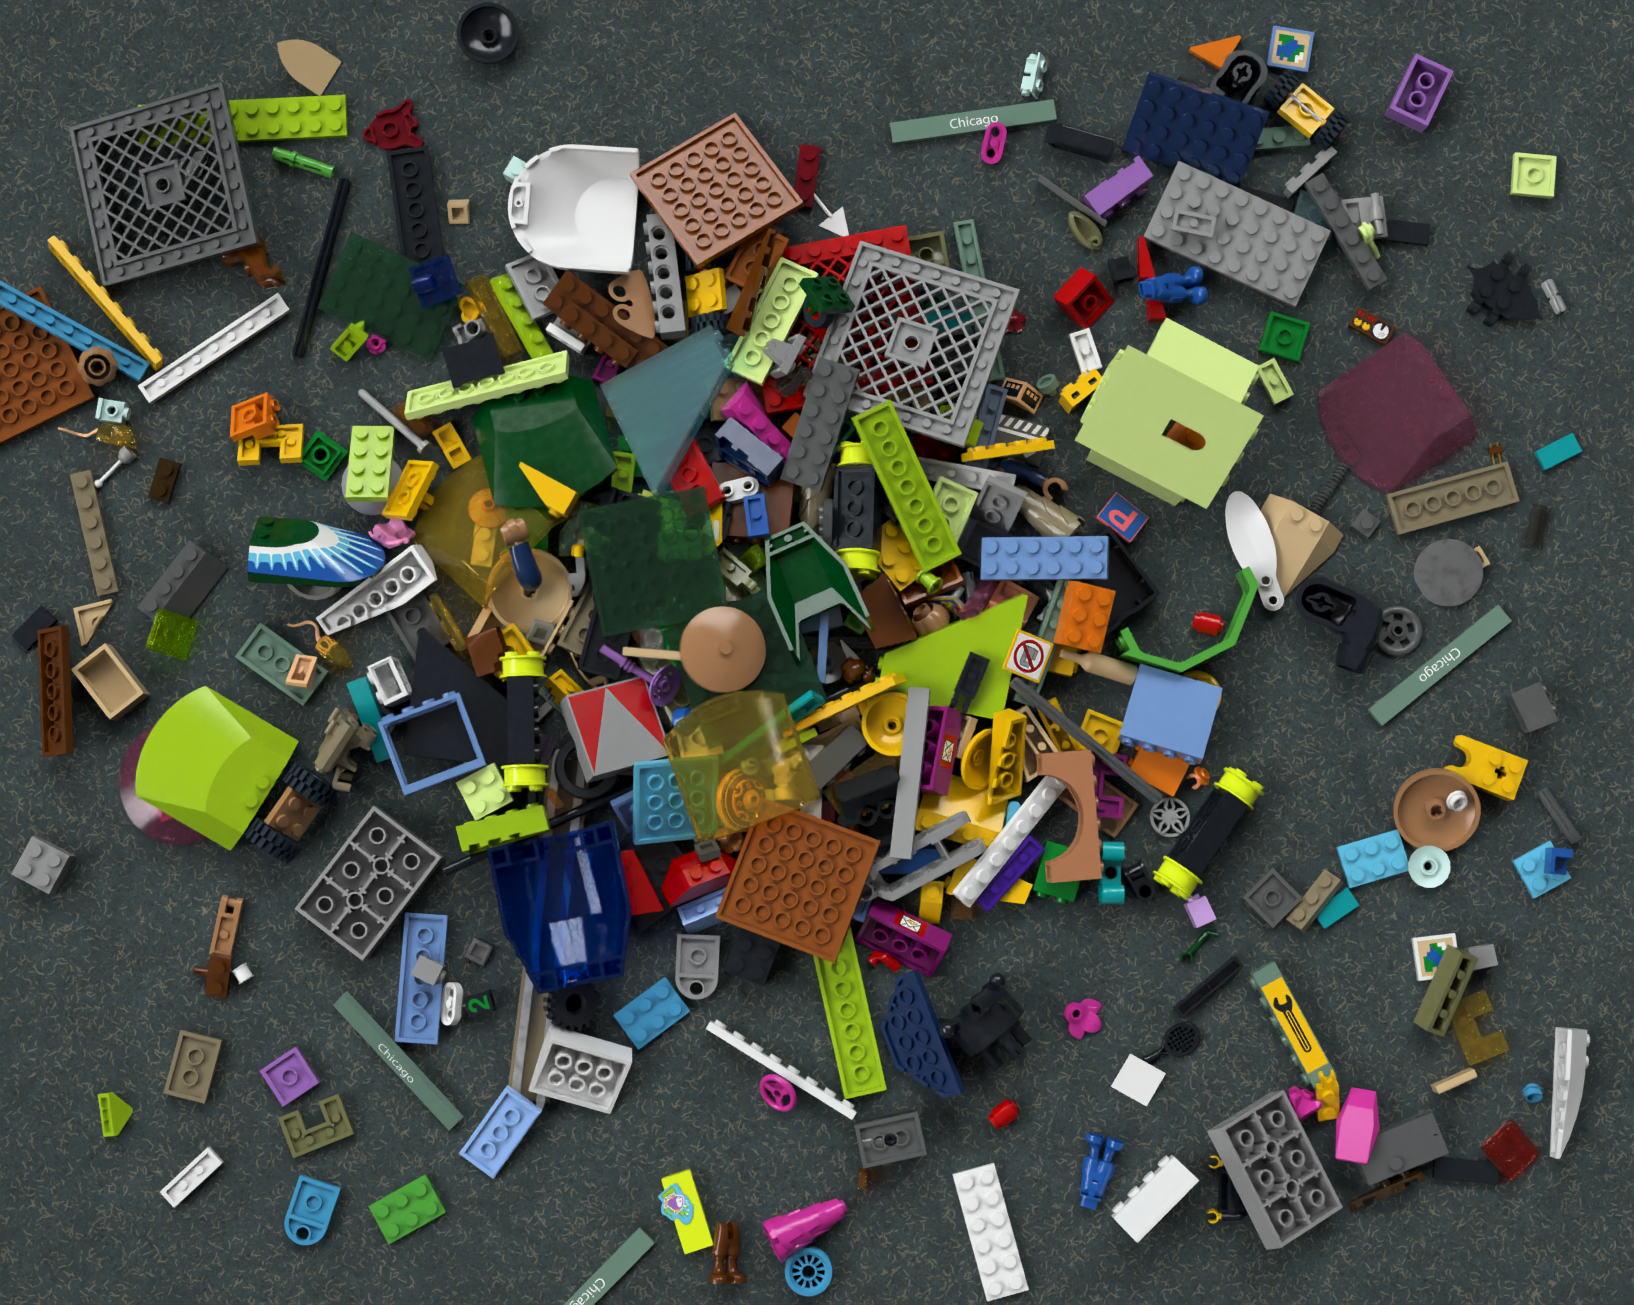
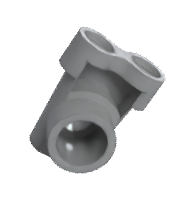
[452,318,489,344]

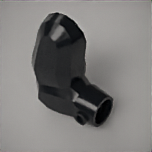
[1177,50,1268,105]
[1296,577,1383,674]

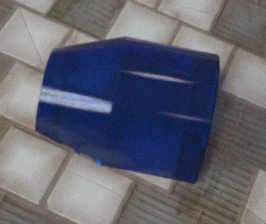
[486,820,633,994]

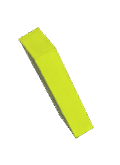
[661,1168,713,1254]

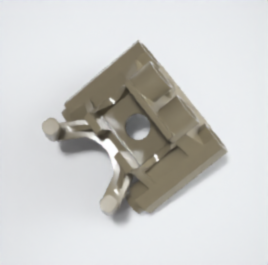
[314,707,378,792]

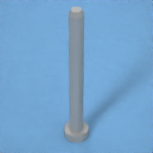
[358,389,431,455]

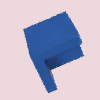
[1544,847,1573,875]

